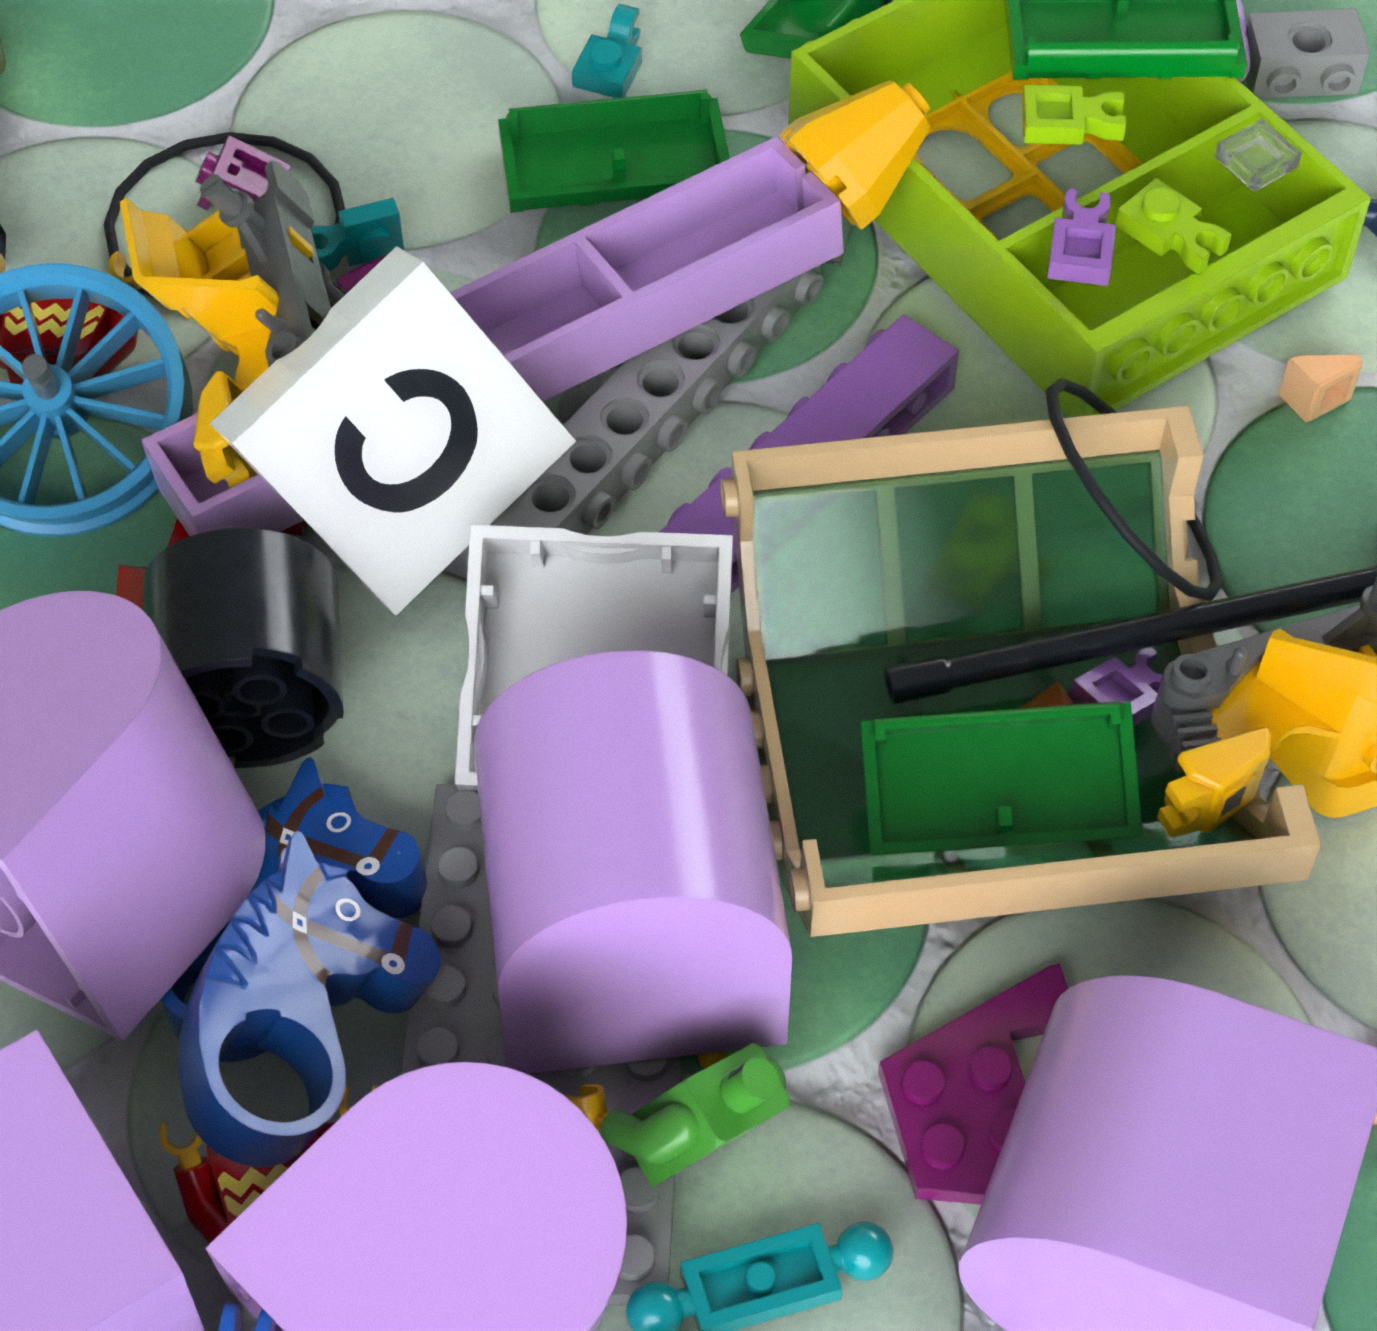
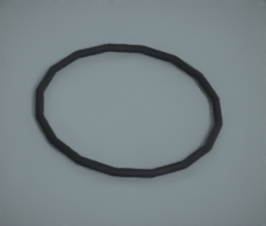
[103,132,345,299]
[1046,378,1222,601]

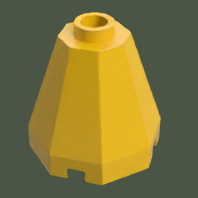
[778,80,931,230]

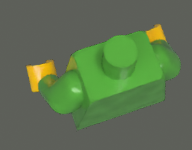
[564,1043,791,1187]

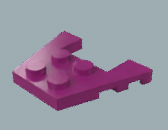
[878,964,1068,1205]

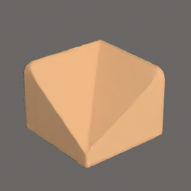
[1278,354,1363,423]

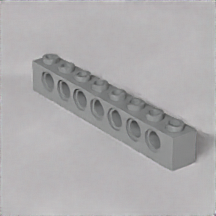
[490,265,824,535]

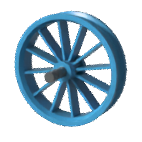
[0,263,193,537]

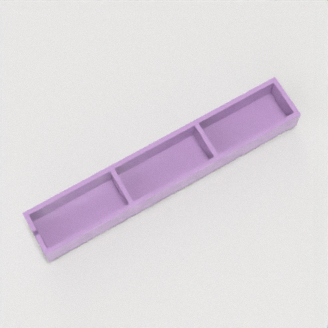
[141,136,844,536]

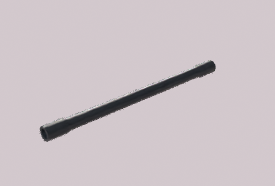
[884,566,1377,705]

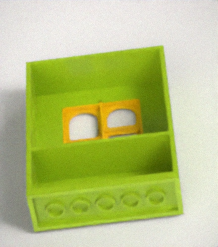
[788,0,1371,417]

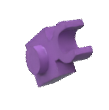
[1047,188,1116,286]
[1068,648,1163,727]

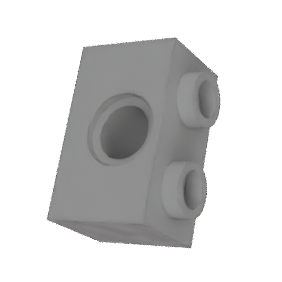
[1246,8,1370,99]

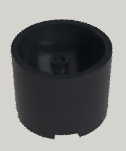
[143,528,344,768]

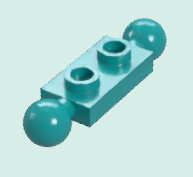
[626,1222,894,1331]

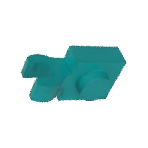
[572,3,642,98]
[311,197,404,271]

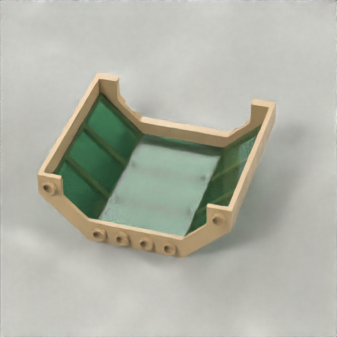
[720,406,1321,937]

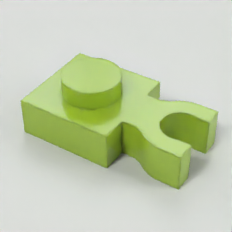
[1022,84,1127,145]
[1115,178,1232,275]

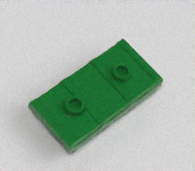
[740,0,885,59]
[1004,0,1247,80]
[498,89,730,213]
[861,701,1143,857]

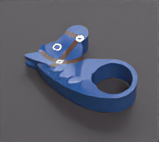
[160,757,427,1062]
[178,831,441,1167]

